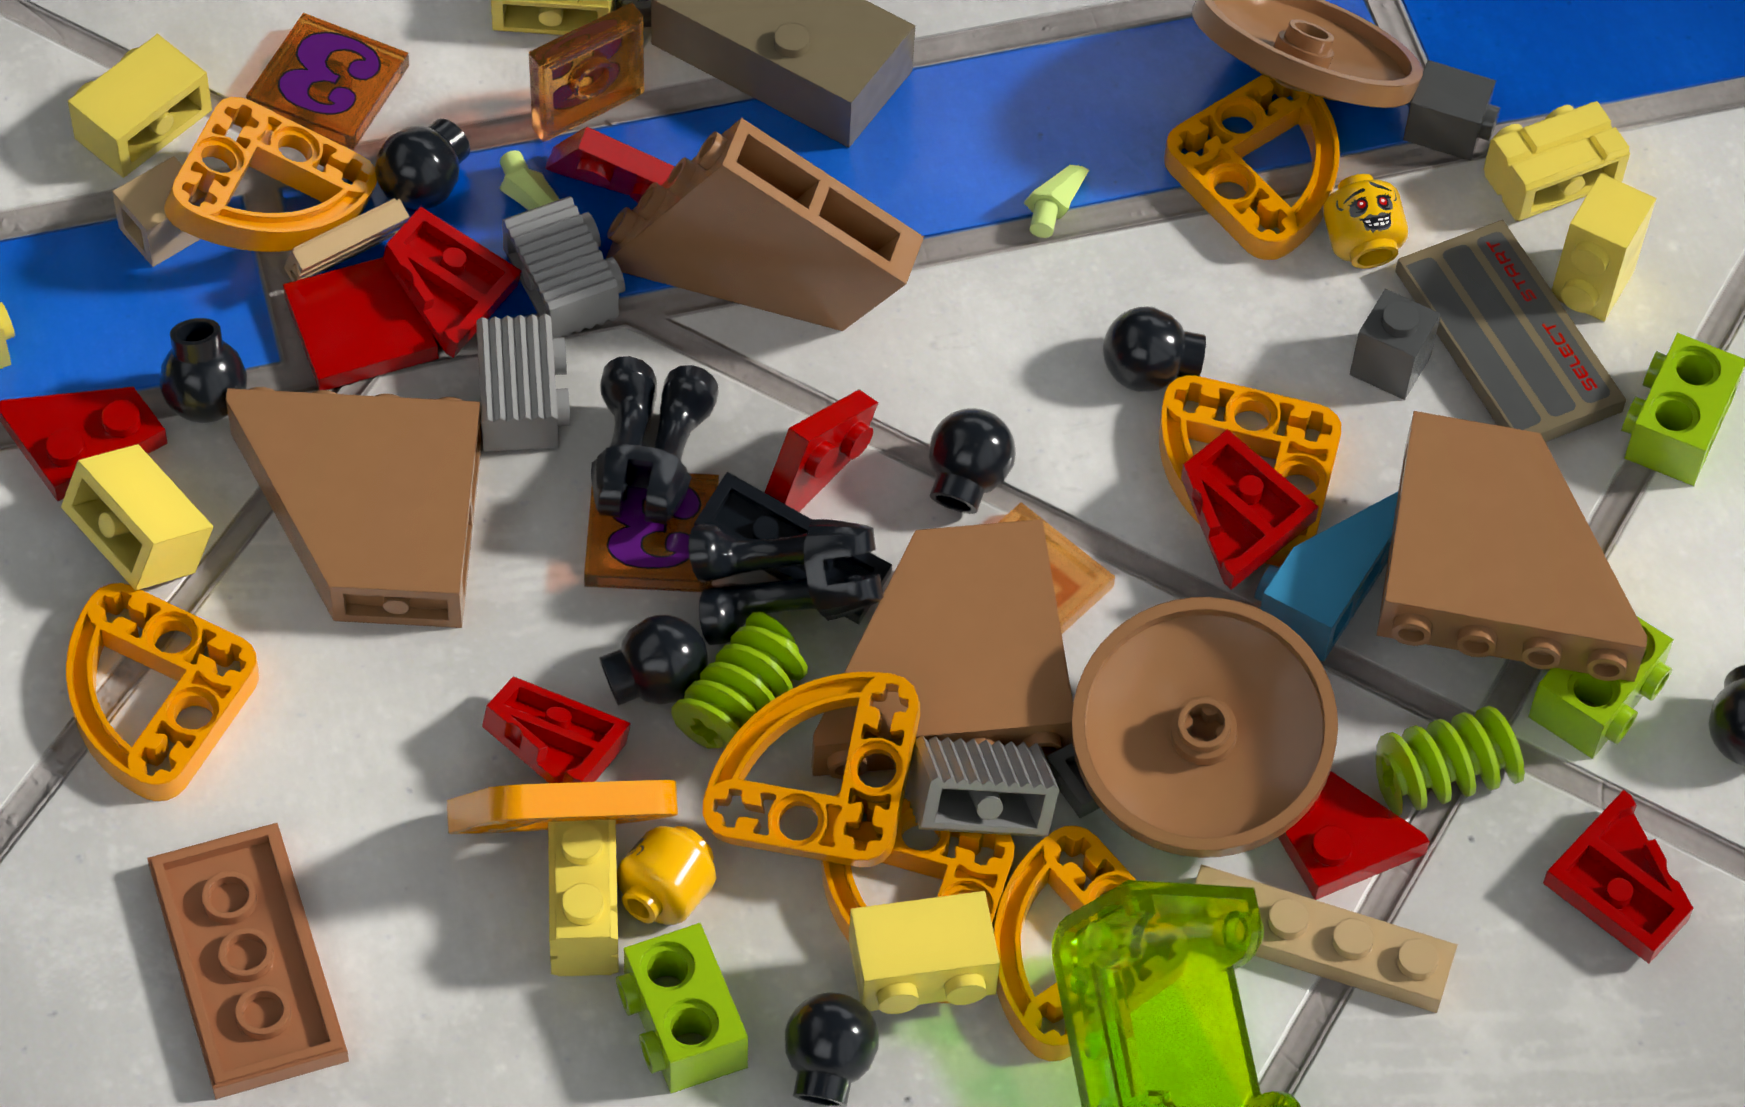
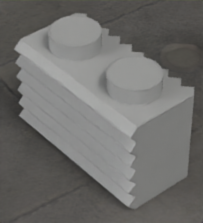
[502,196,625,338]
[476,314,570,452]
[905,735,1059,837]

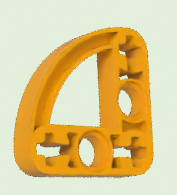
[1164,74,1340,260]
[164,97,377,252]
[1159,375,1341,567]
[66,583,259,801]
[702,672,920,867]
[446,780,678,834]
[821,792,1015,1004]
[994,825,1189,1061]

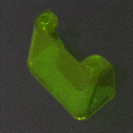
[1052,880,1301,1107]

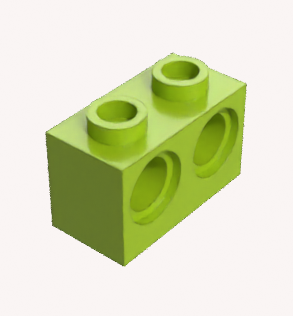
[1621,332,1745,486]
[1528,616,1674,759]
[616,923,748,1094]

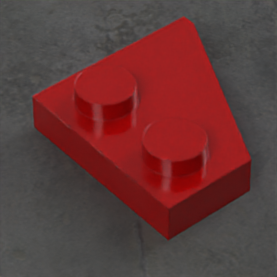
[0,386,168,502]

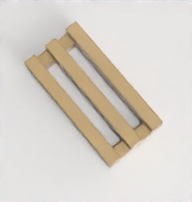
[284,198,410,282]

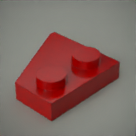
[545,126,675,203]
[383,207,522,358]
[765,389,879,512]
[1181,429,1319,590]
[482,676,631,783]
[1278,771,1430,900]
[1543,790,1694,964]

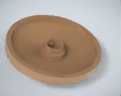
[1192,0,1423,108]
[1072,597,1338,858]

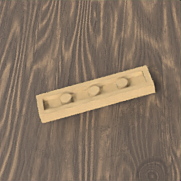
[1181,864,1458,1013]

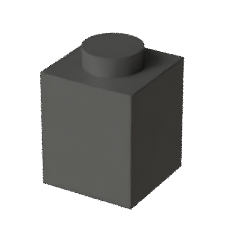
[1403,60,1501,161]
[1349,288,1441,400]

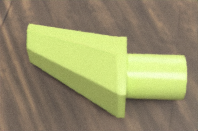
[500,150,560,210]
[1024,165,1089,238]

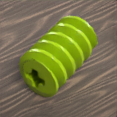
[671,612,808,749]
[1375,706,1525,816]

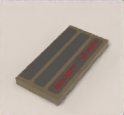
[1395,219,1626,442]

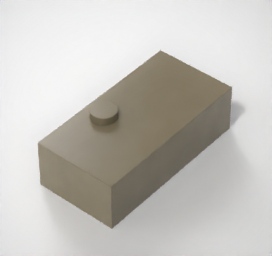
[651,0,916,147]

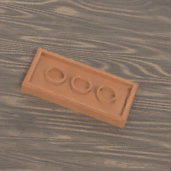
[147,823,349,1100]

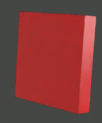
[283,257,439,390]

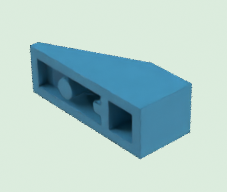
[1254,491,1398,662]

